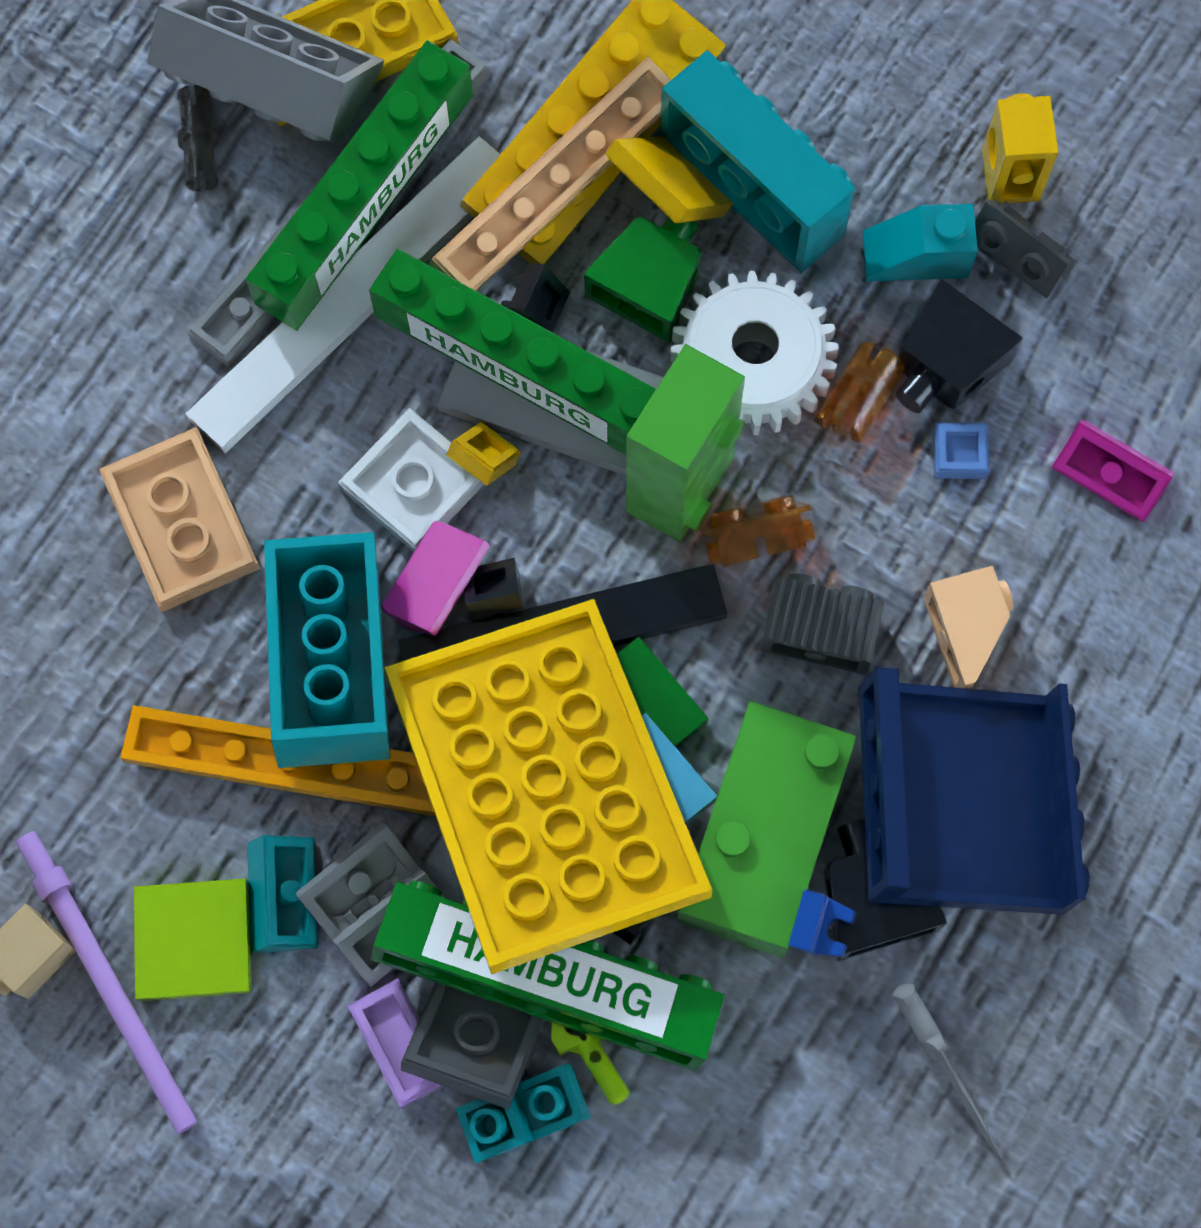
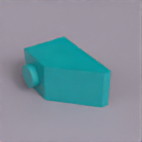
[862,203,978,282]

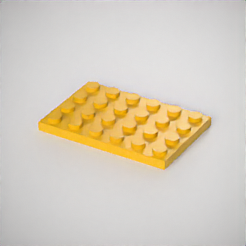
[384,599,712,975]

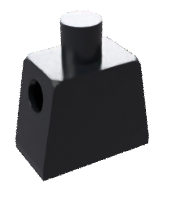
[896,279,1023,413]
[824,819,947,961]

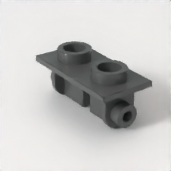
[975,199,1077,299]

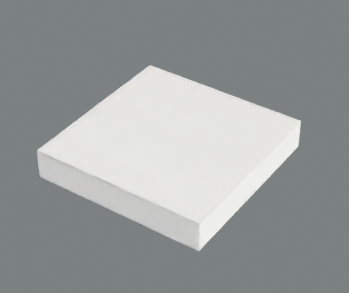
[338,408,484,552]

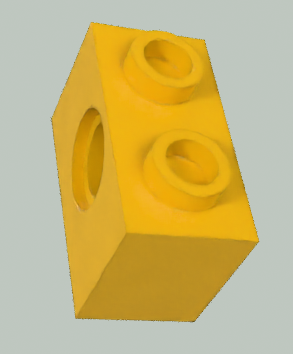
[982,93,1059,204]

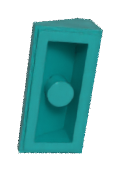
[247,835,318,953]

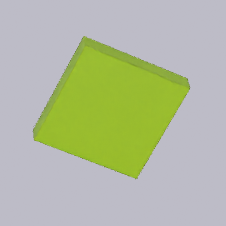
[134,878,252,1002]

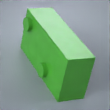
[626,343,745,543]
[677,701,857,958]

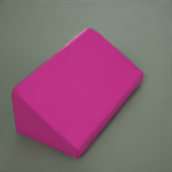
[1051,419,1175,522]
[381,521,490,636]

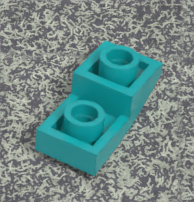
[455,1063,591,1164]

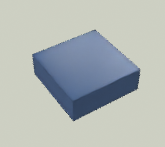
[932,422,989,479]

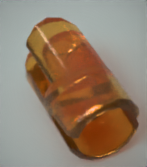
[814,342,905,444]

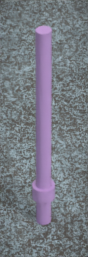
[16,831,198,1134]

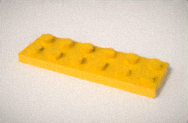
[460,0,726,264]

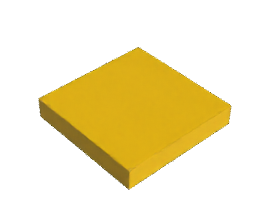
[605,136,733,223]

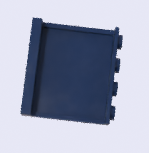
[859,667,1090,915]

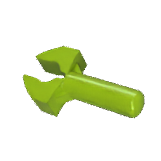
[551,1023,630,1105]

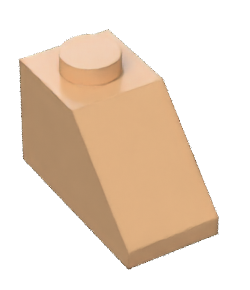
[923,565,1014,689]

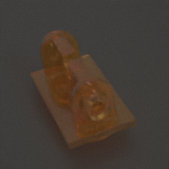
[700,495,815,568]

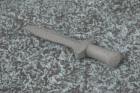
[892,983,1003,1161]

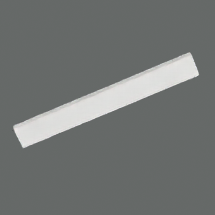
[185,136,500,454]

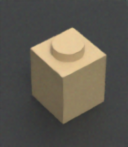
[0,903,76,999]

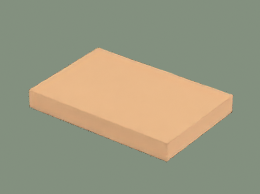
[99,427,261,612]

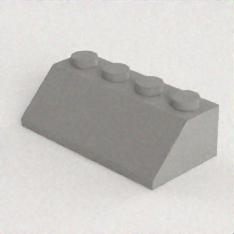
[147,0,384,141]

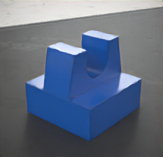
[788,889,857,958]

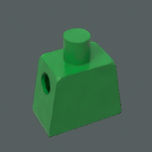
[584,217,701,343]

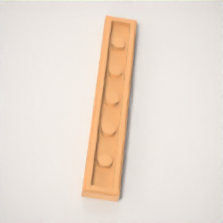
[430,57,671,291]

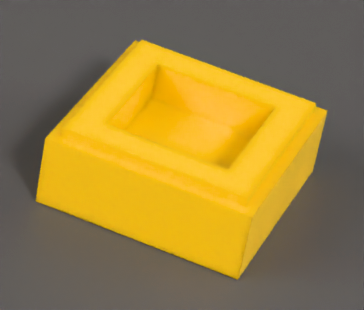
[446,422,522,486]

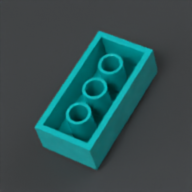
[660,50,855,274]
[264,532,391,768]

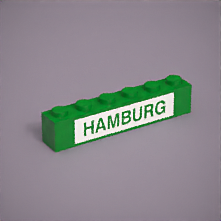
[245,40,473,331]
[369,248,656,455]
[371,881,725,1071]

